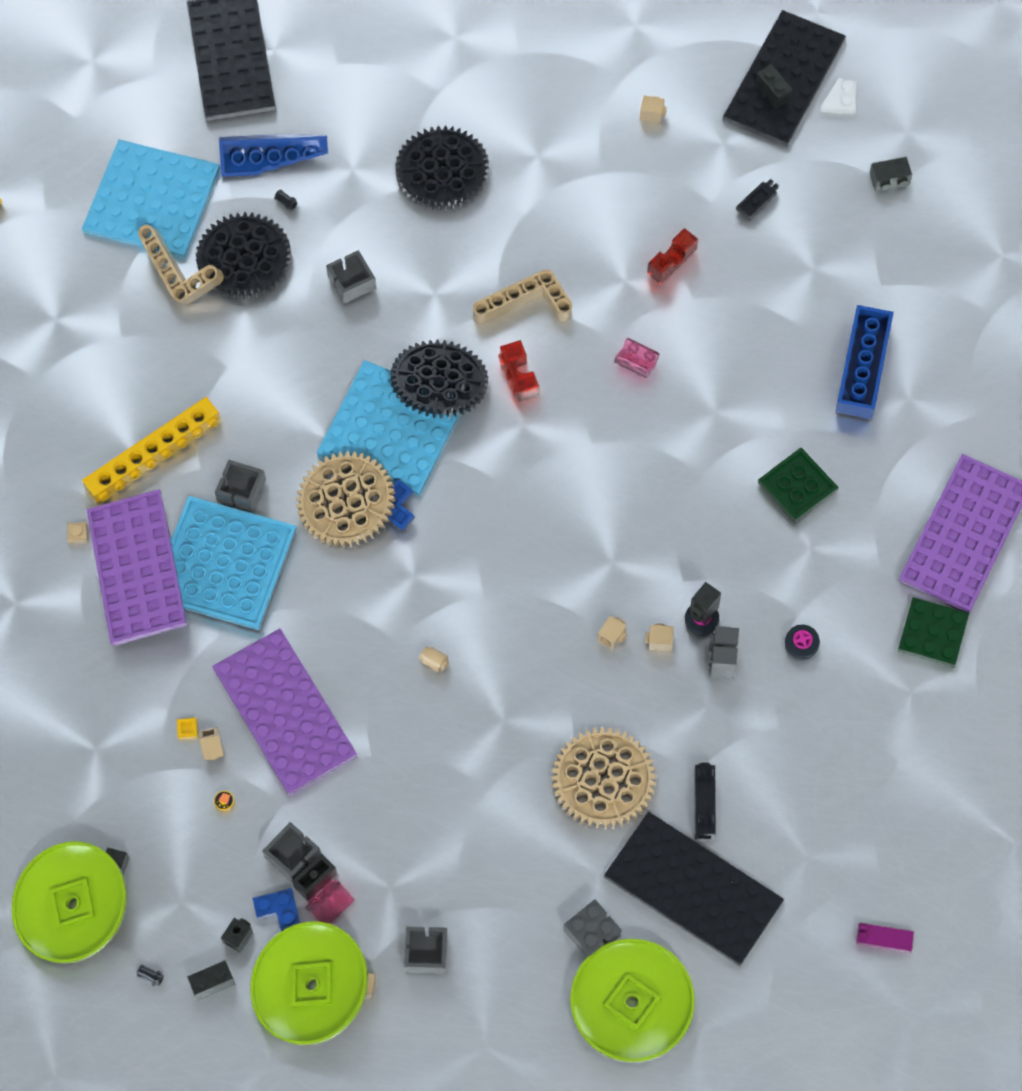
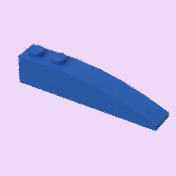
[219,134,328,177]

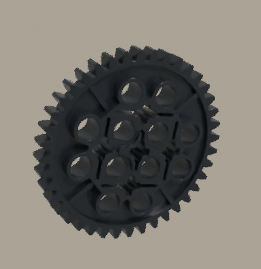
[395,125,489,211]
[196,212,292,299]
[390,339,489,419]

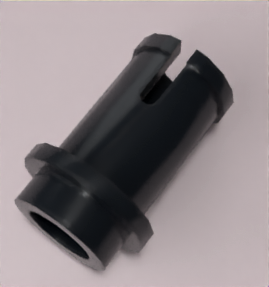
[274,189,298,210]
[136,964,164,986]

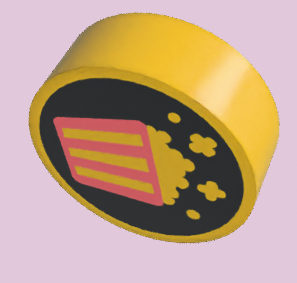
[214,791,235,812]

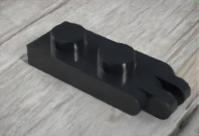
[736,179,779,221]

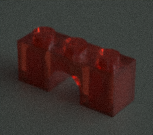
[647,228,698,285]
[498,340,540,402]

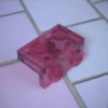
[614,338,660,378]
[305,880,355,924]

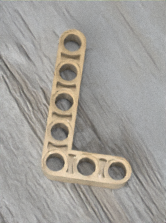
[138,225,224,305]
[473,270,572,324]

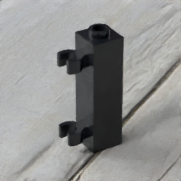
[694,762,716,840]

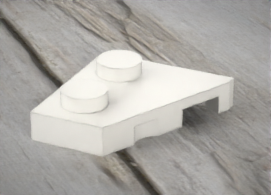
[820,79,856,114]

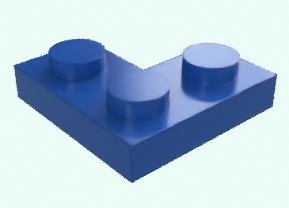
[387,479,415,531]
[252,888,300,931]

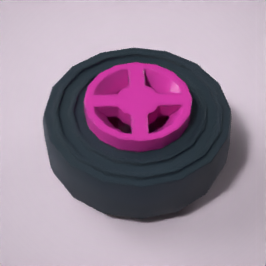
[685,606,719,636]
[785,624,820,660]

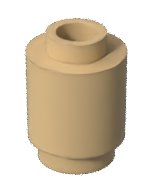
[419,646,449,673]

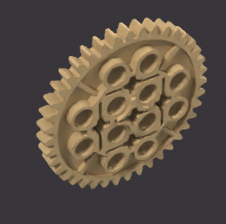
[296,451,396,548]
[552,727,656,830]

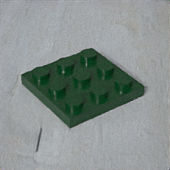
[758,447,839,523]
[897,597,969,668]

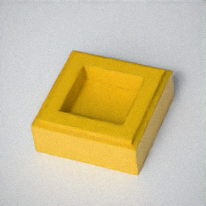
[177,717,198,740]

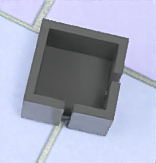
[326,250,377,304]
[215,459,266,513]
[707,626,739,679]
[262,822,321,882]
[563,899,621,958]
[404,926,448,974]

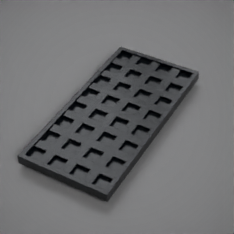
[187,0,276,121]
[723,10,846,147]
[604,811,784,967]

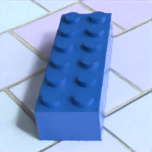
[835,305,894,419]

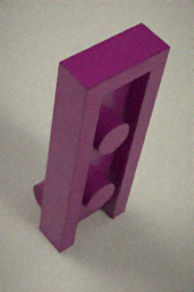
[856,923,914,953]

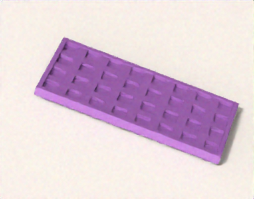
[898,454,1022,613]
[87,489,187,646]
[212,628,358,796]

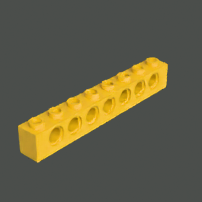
[82,397,221,504]

